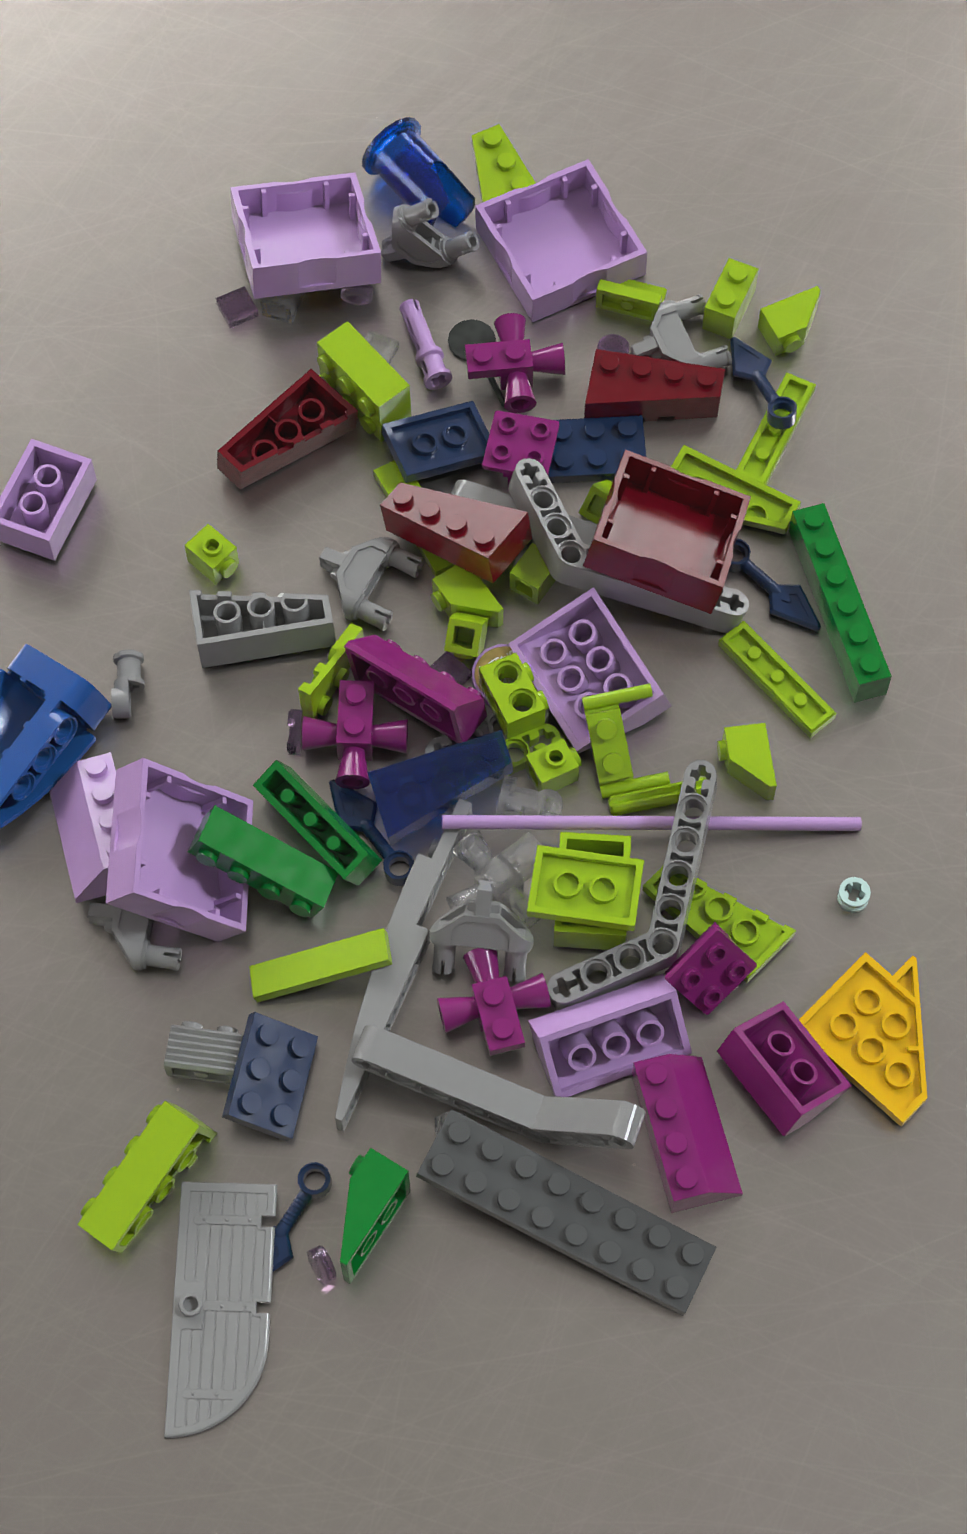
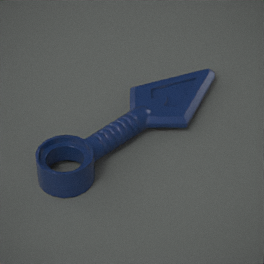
[730,337,797,430]
[729,538,821,631]
[329,779,414,886]
[273,1162,332,1272]

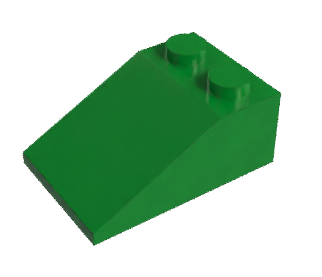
[340,1148,411,1284]

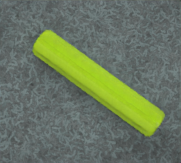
[608,777,706,816]

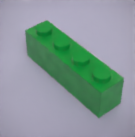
[253,760,382,886]
[187,805,338,919]

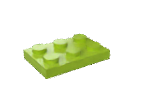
[527,845,644,931]

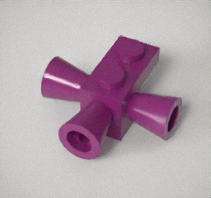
[465,313,565,413]
[302,680,408,789]
[437,948,551,1056]

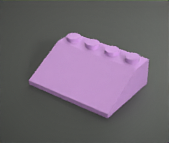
[508,587,672,753]

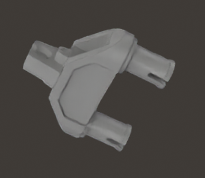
[381,198,479,268]
[630,294,732,368]
[319,537,425,631]
[430,880,534,982]
[87,903,182,971]

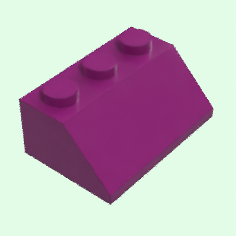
[717,1001,852,1137]

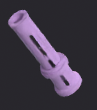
[399,299,452,390]

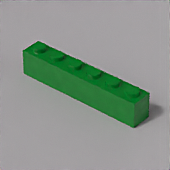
[789,503,892,703]

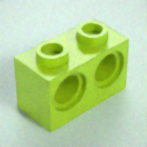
[479,653,549,739]

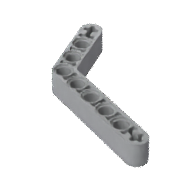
[508,458,749,633]
[547,760,717,1010]
[351,1025,646,1149]

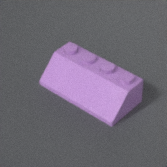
[49,752,116,903]
[528,974,692,1097]

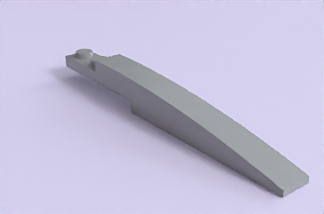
[335,798,472,1132]

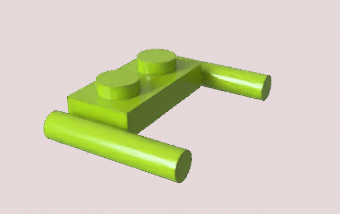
[582,683,670,799]

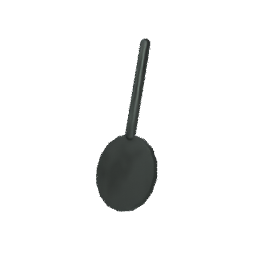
[448,319,505,407]

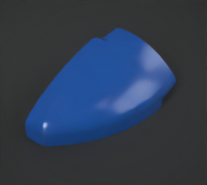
[0,644,112,829]

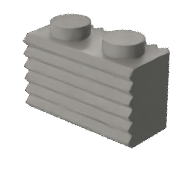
[164,1021,243,1084]

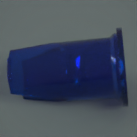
[362,117,475,228]

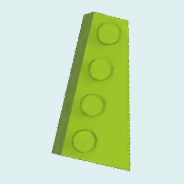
[77,1101,218,1253]

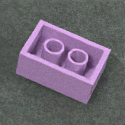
[0,439,97,561]

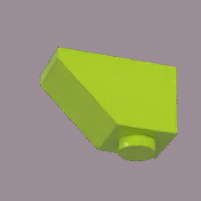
[758,286,821,356]
[430,565,504,628]
[717,723,777,800]

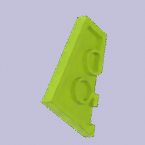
[472,124,536,202]
[298,623,364,719]

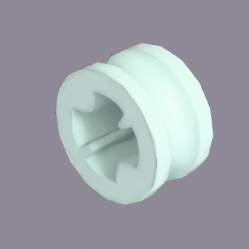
[837,877,871,913]

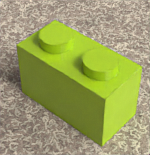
[702,258,759,339]

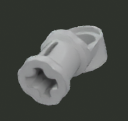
[111,650,145,719]

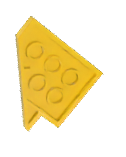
[799,952,927,1127]

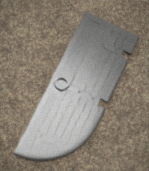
[164,1182,277,1438]

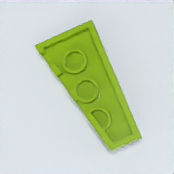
[671,445,801,534]
[642,865,796,983]

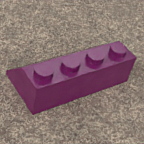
[344,634,487,746]
[632,1054,743,1213]

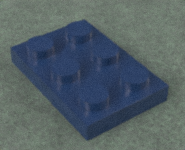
[381,401,489,483]
[548,415,646,483]
[222,1012,318,1141]

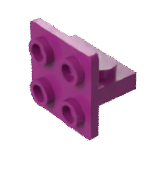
[482,410,559,491]
[664,922,757,1015]

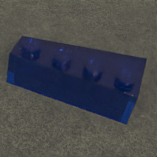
[367,730,513,846]

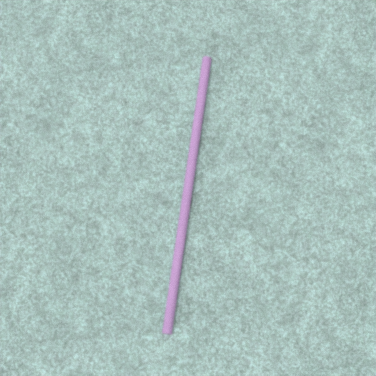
[441,815,862,831]

